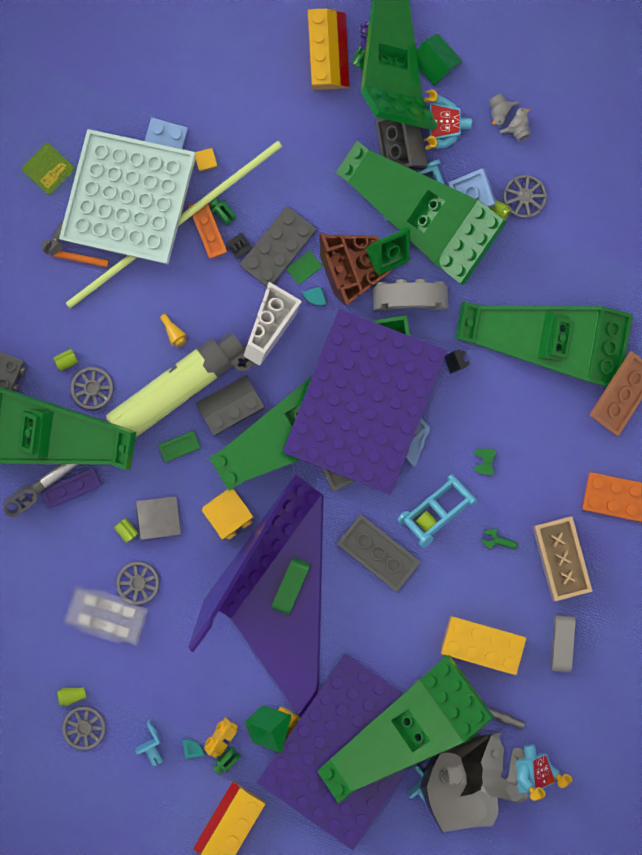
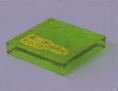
[21,142,75,196]

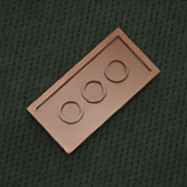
[589,351,642,436]

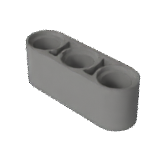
[551,615,575,673]

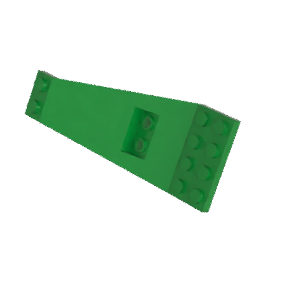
[360,0,438,130]
[336,141,508,285]
[455,302,633,387]
[209,375,313,491]
[0,386,136,470]
[317,655,495,803]

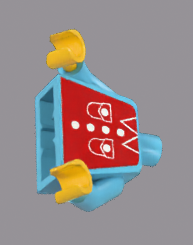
[424,90,472,150]
[516,744,573,801]

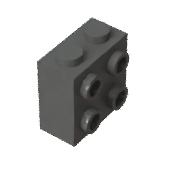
[0,352,27,392]

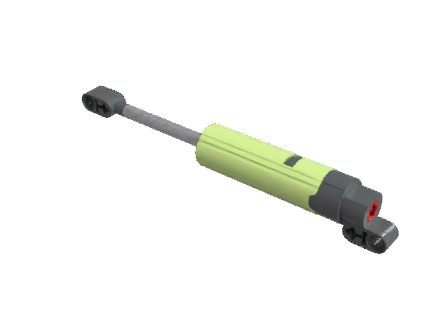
[3,331,256,517]

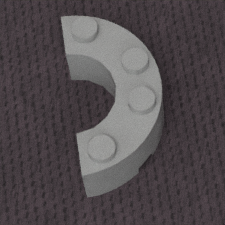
[372,279,449,311]

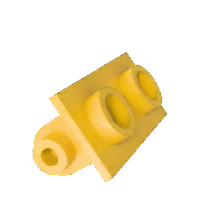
[203,717,239,759]

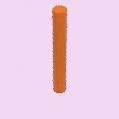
[51,250,109,268]

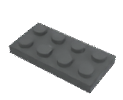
[239,206,317,287]
[337,514,421,592]

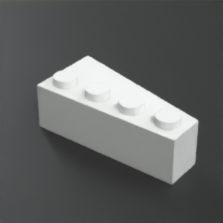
[244,282,302,366]

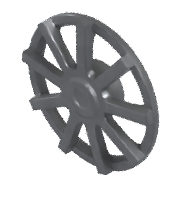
[504,175,547,218]
[70,367,114,410]
[116,561,159,605]
[62,706,106,750]

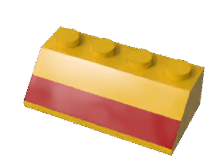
[308,9,350,90]
[193,781,266,855]

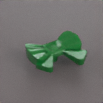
[474,448,497,475]

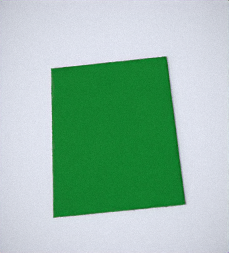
[286,250,323,285]

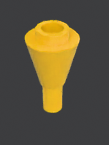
[160,314,188,347]

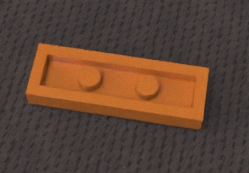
[189,203,227,259]

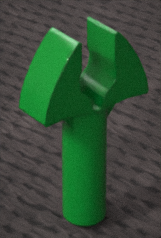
[481,529,517,550]

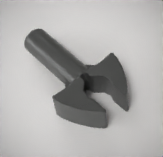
[42,222,63,256]

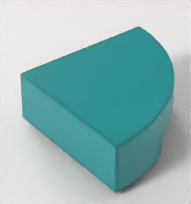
[302,286,326,306]
[182,739,205,759]

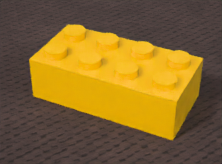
[440,616,526,675]

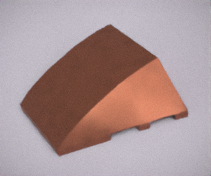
[319,234,391,306]

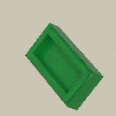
[158,430,201,463]

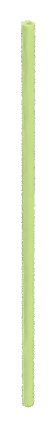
[66,141,283,309]

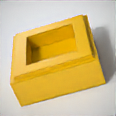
[195,148,217,172]

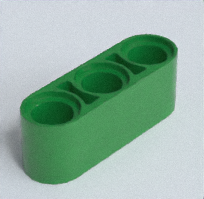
[271,557,311,616]

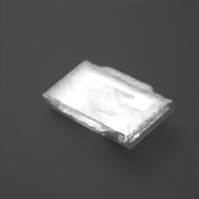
[64,586,149,646]

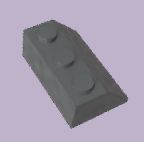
[375,118,428,170]
[196,375,265,436]

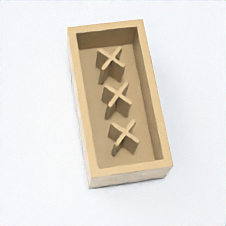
[532,516,592,601]

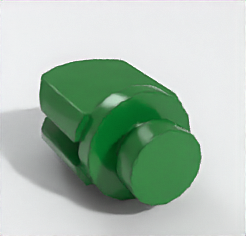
[209,197,237,226]
[212,747,241,776]

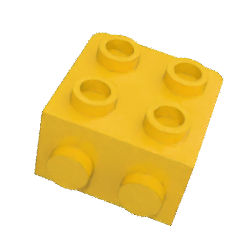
[202,489,254,540]

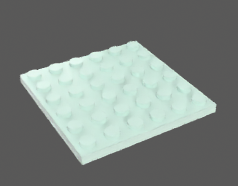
[59,129,197,265]

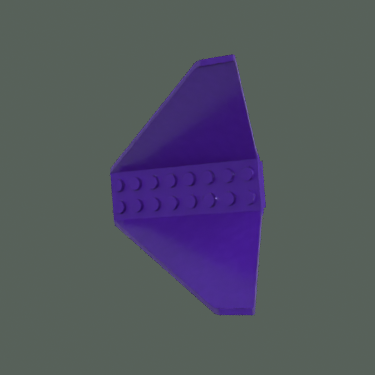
[188,474,324,716]

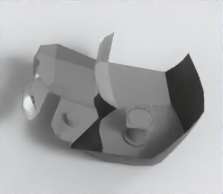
[420,733,528,833]

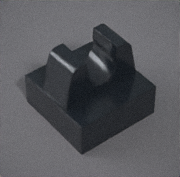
[226,232,252,259]
[444,349,470,374]

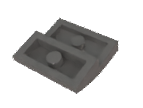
[135,496,181,540]

